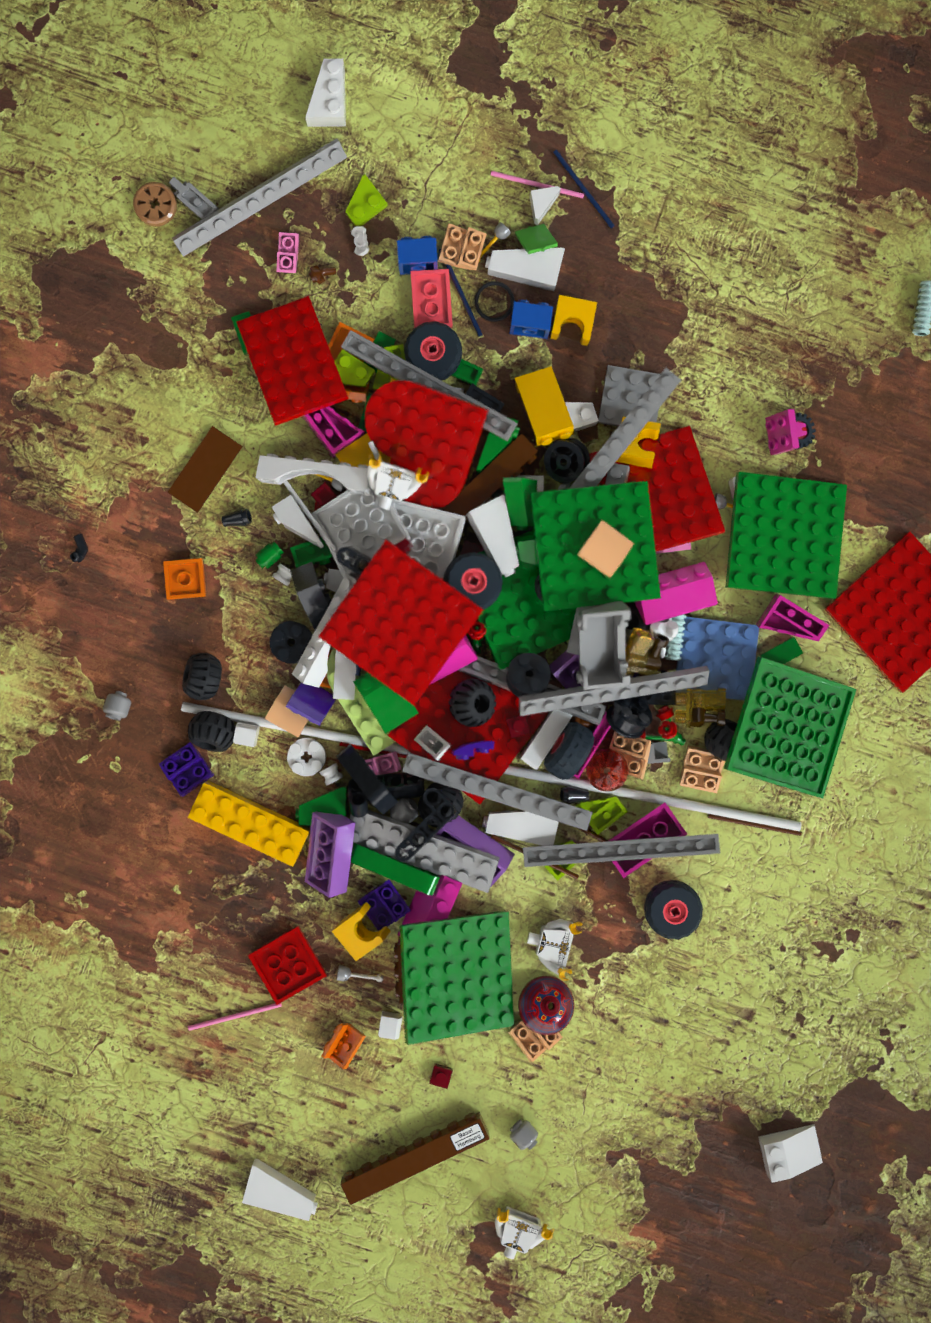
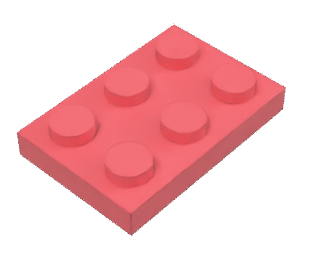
[411,269,453,328]

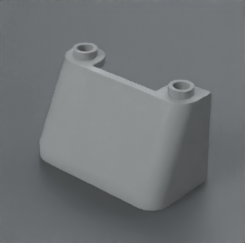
[575,601,630,690]

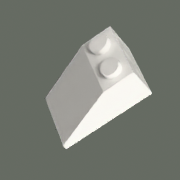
[758,1124,823,1183]

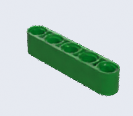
[351,843,440,895]

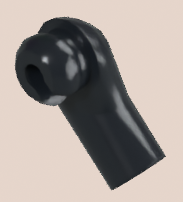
[70,534,88,563]

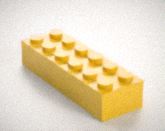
[187,780,311,867]

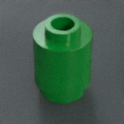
[255,541,284,569]

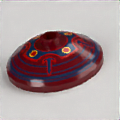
[518,976,574,1035]

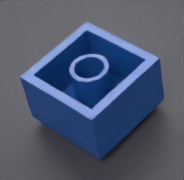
[397,236,438,275]
[509,300,553,339]

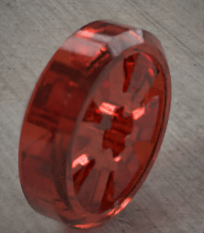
[586,749,628,792]

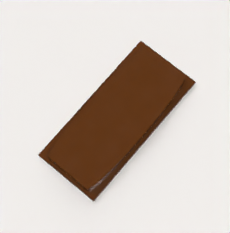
[167,426,243,513]

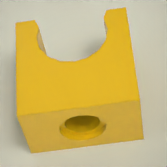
[550,295,597,346]
[616,417,661,468]
[332,902,391,961]

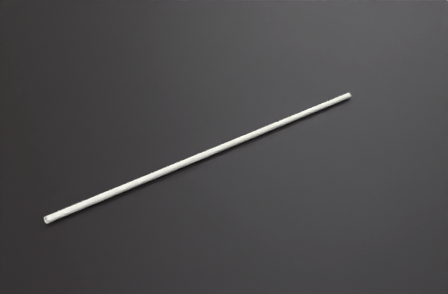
[181,702,801,831]

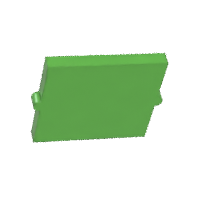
[515,224,558,254]

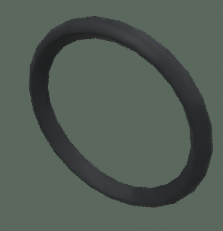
[474,281,515,322]

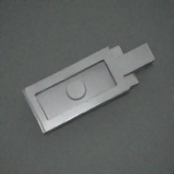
[169,177,219,220]

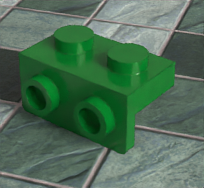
[290,537,333,568]

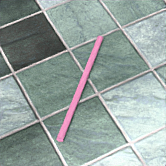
[491,171,584,198]
[188,1003,282,1031]

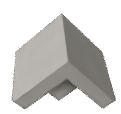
[647,742,670,764]

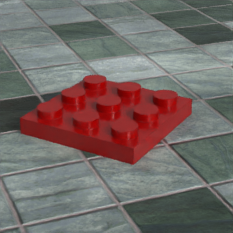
[248,925,327,1005]

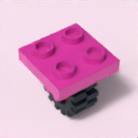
[765,409,816,456]

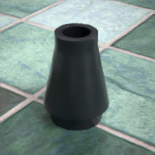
[221,508,252,527]
[560,786,589,804]

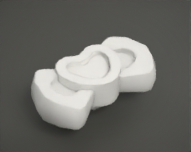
[351,226,369,256]

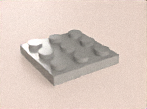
[598,365,660,427]

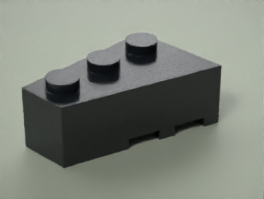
[290,562,332,630]

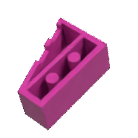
[302,407,364,458]
[756,593,830,642]

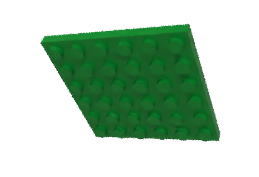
[725,472,847,599]
[530,481,661,612]
[477,529,577,670]
[723,657,857,799]
[400,910,514,1045]

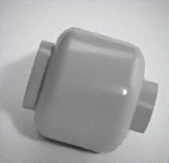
[103,691,131,721]
[390,798,418,824]
[510,1120,538,1150]

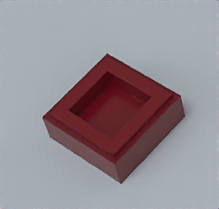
[310,482,338,507]

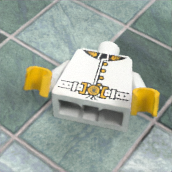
[366,454,429,510]
[527,919,583,981]
[494,1206,554,1259]

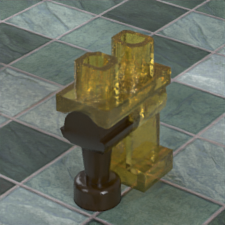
[625,628,669,678]
[675,688,726,728]

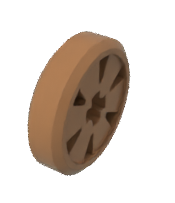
[133,182,177,227]

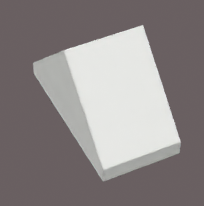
[530,186,561,225]
[414,725,451,760]

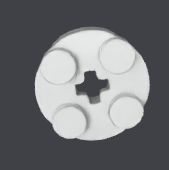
[287,738,326,776]

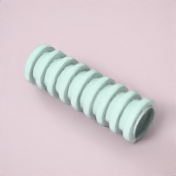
[912,280,931,336]
[664,614,686,661]

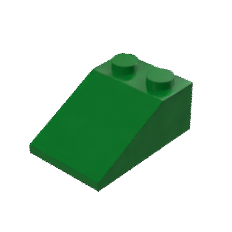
[476,417,520,475]
[353,673,419,734]

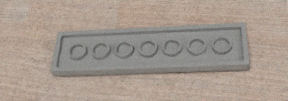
[350,810,500,893]

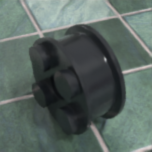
[544,438,590,483]
[270,621,313,664]
[506,653,551,697]
[606,697,653,739]

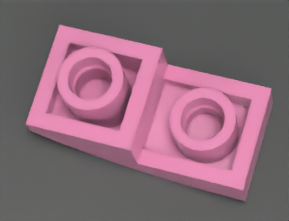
[277,232,299,273]
[365,751,401,775]

